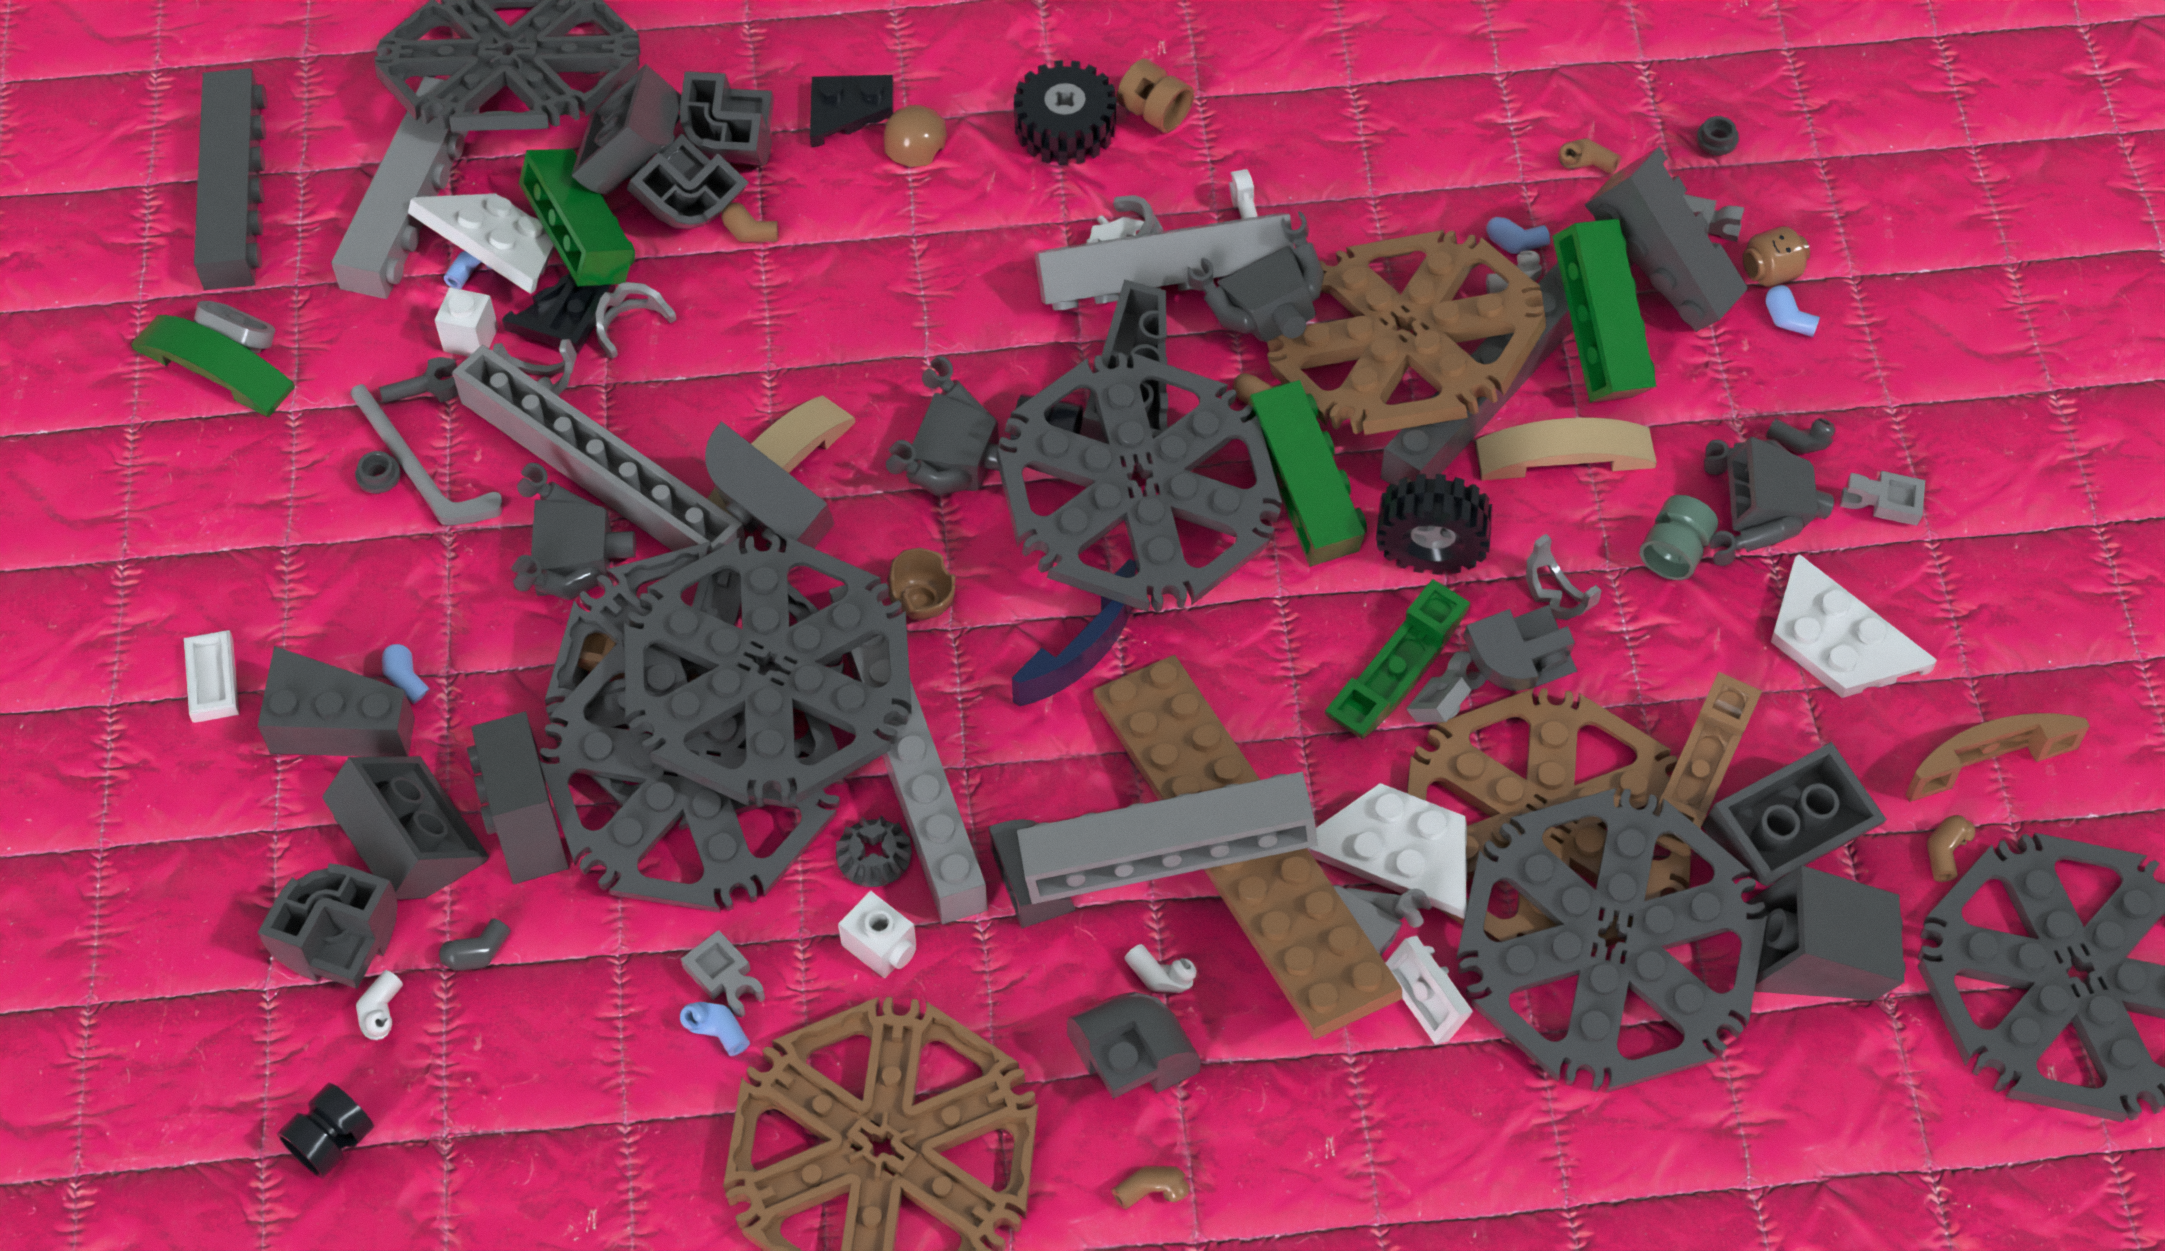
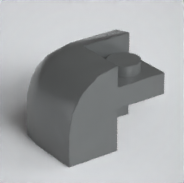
[680,72,774,166]
[627,134,749,229]
[1463,605,1577,691]
[257,863,398,989]
[1067,991,1201,1099]

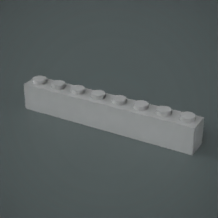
[452,344,746,554]
[829,585,988,925]

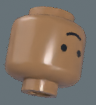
[1743,226,1810,287]

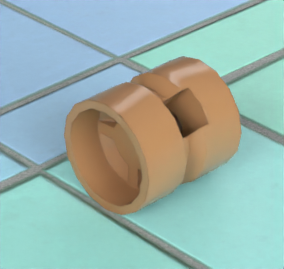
[1117,58,1194,133]

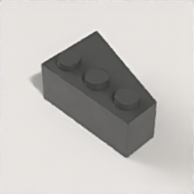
[258,646,415,757]
[467,711,569,885]

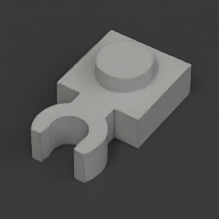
[681,930,765,1018]

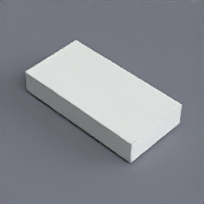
[184,630,239,723]

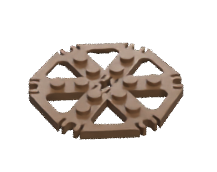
[1267,230,1546,435]
[1407,688,1691,953]
[723,997,1038,1251]

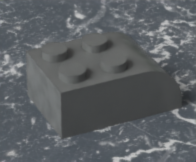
[571,64,681,194]
[705,421,835,553]

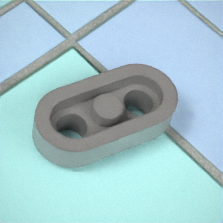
[194,301,275,353]

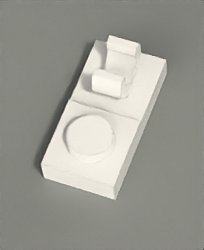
[1386,936,1473,1045]

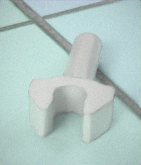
[1229,169,1258,219]

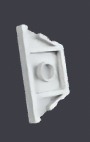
[408,194,556,294]
[1771,554,1937,698]
[1307,783,1468,919]

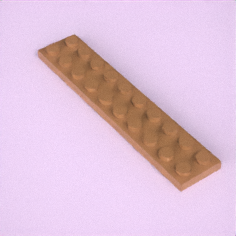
[1093,654,1402,1040]

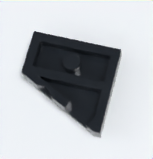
[810,75,894,147]
[502,272,616,354]

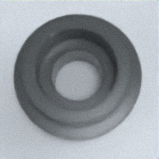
[1696,116,1739,155]
[355,451,401,494]

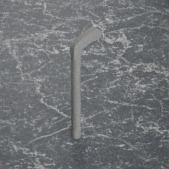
[350,384,503,525]

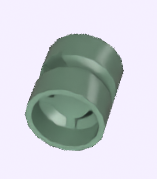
[1639,495,1718,580]

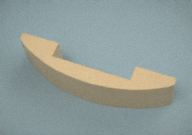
[707,395,855,516]
[1475,418,1657,480]

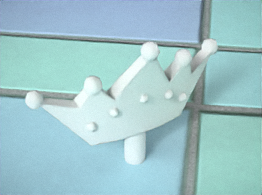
[1086,215,1145,243]

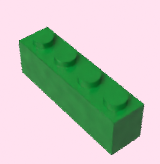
[519,149,635,286]
[1552,219,1657,403]
[1248,380,1367,567]

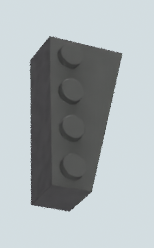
[1585,146,1748,332]
[1079,279,1169,464]

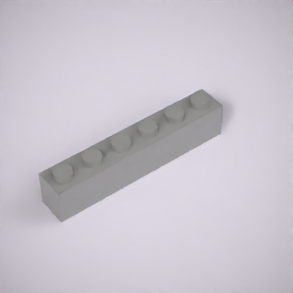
[331,76,479,299]
[1034,213,1295,310]
[1017,771,1318,904]

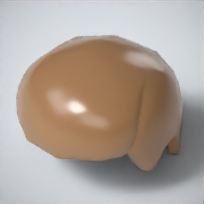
[884,105,947,167]
[887,547,956,620]

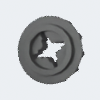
[836,815,912,887]

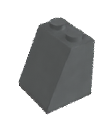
[1746,865,1905,1000]

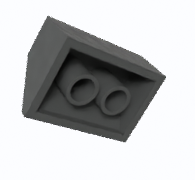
[1702,742,1887,887]
[322,756,489,900]

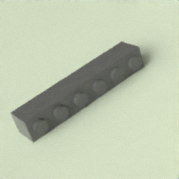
[194,68,267,290]

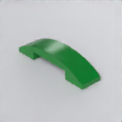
[131,315,295,418]
[1325,579,1470,739]

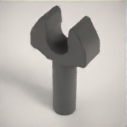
[379,357,458,403]

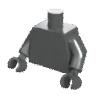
[1188,212,1324,342]
[886,356,999,496]
[1704,437,1834,566]
[511,463,636,600]

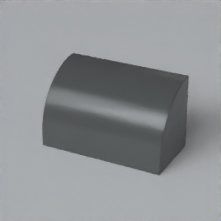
[989,819,1076,928]

